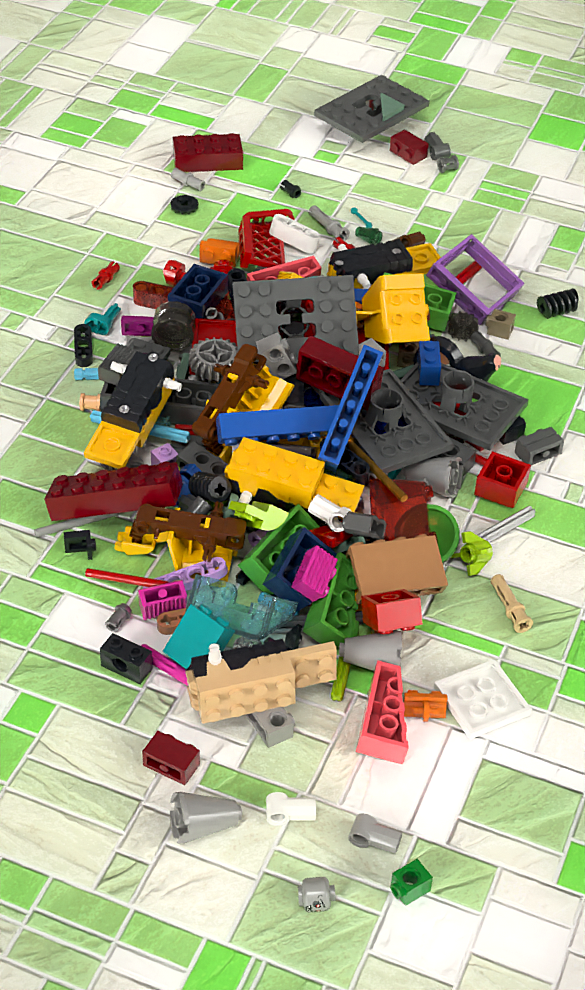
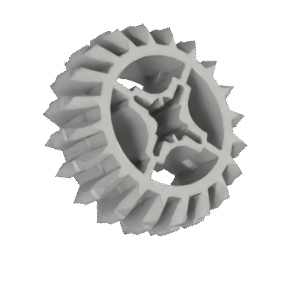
[189,337,237,382]

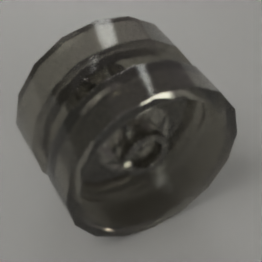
[151,301,196,352]

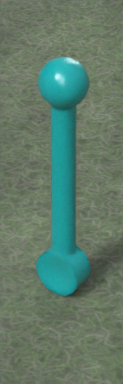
[351,207,373,229]

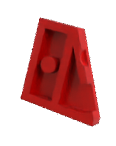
[309,521,353,548]

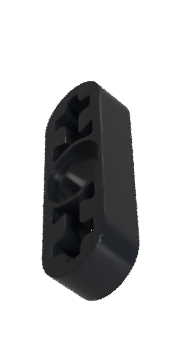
[74,324,93,367]

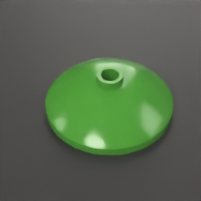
[395,504,460,563]

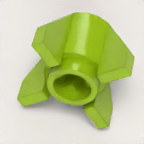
[451,531,493,576]

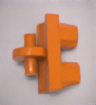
[404,690,448,722]

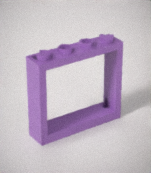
[426,234,525,325]

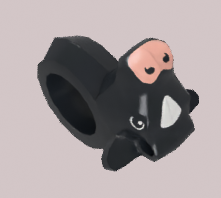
[413,336,501,396]

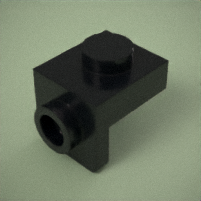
[63,530,96,560]

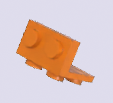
[200,238,239,267]

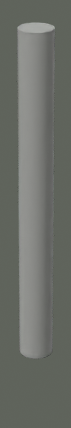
[34,513,119,538]

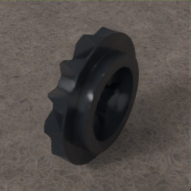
[170,195,198,215]

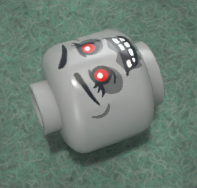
[298,877,336,912]

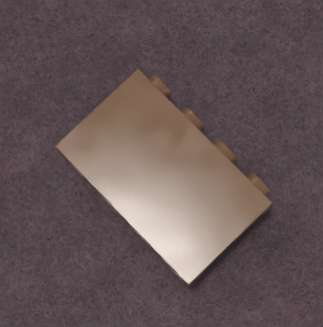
[346,534,448,605]

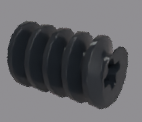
[537,288,579,319]
[188,472,231,503]

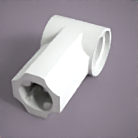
[308,494,352,532]
[266,792,316,826]

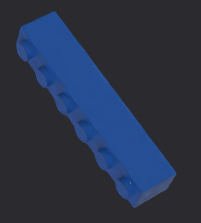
[318,345,384,472]
[216,405,339,446]

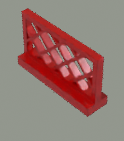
[238,216,285,269]

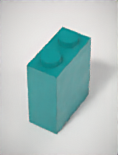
[162,604,235,669]

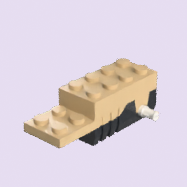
[186,639,337,724]

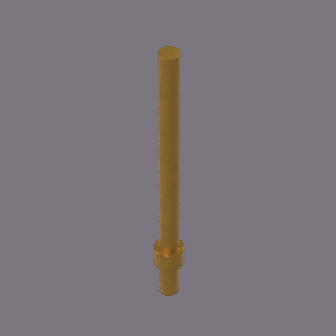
[346,436,408,502]

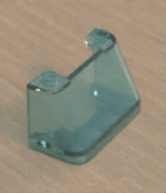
[186,574,298,640]

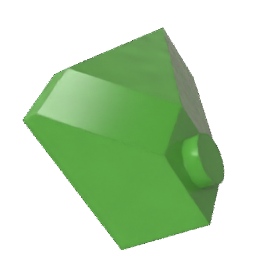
[303,552,359,646]

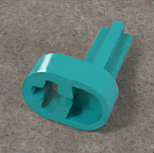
[84,303,121,335]

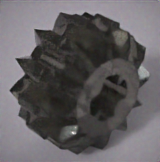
[447,311,479,341]

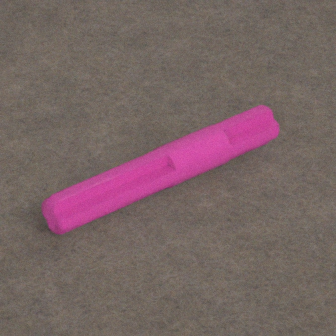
[141,644,188,686]

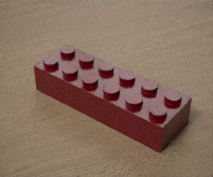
[44,461,183,521]

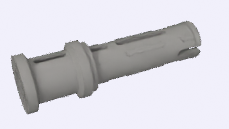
[308,205,350,242]

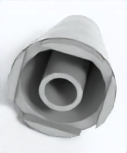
[403,456,464,498]
[339,630,402,671]
[170,792,242,844]

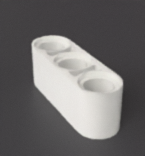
[269,214,320,253]

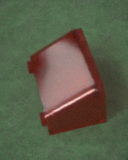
[369,478,438,544]

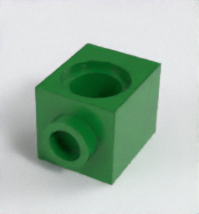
[390,858,433,906]

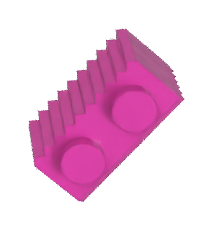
[291,546,338,602]
[138,580,187,620]

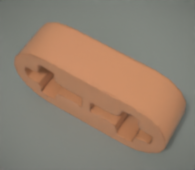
[157,608,188,635]

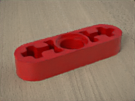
[244,209,295,227]

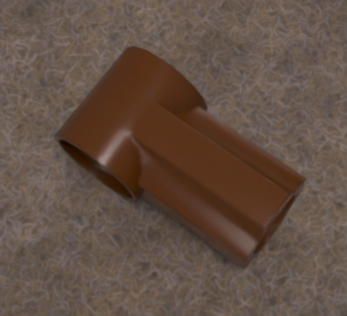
[391,231,426,248]

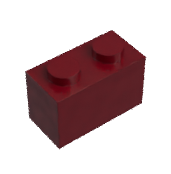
[390,129,429,165]
[142,731,200,786]

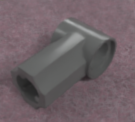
[424,132,451,160]
[178,494,213,515]

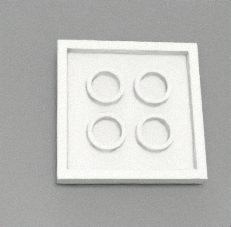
[434,659,532,739]

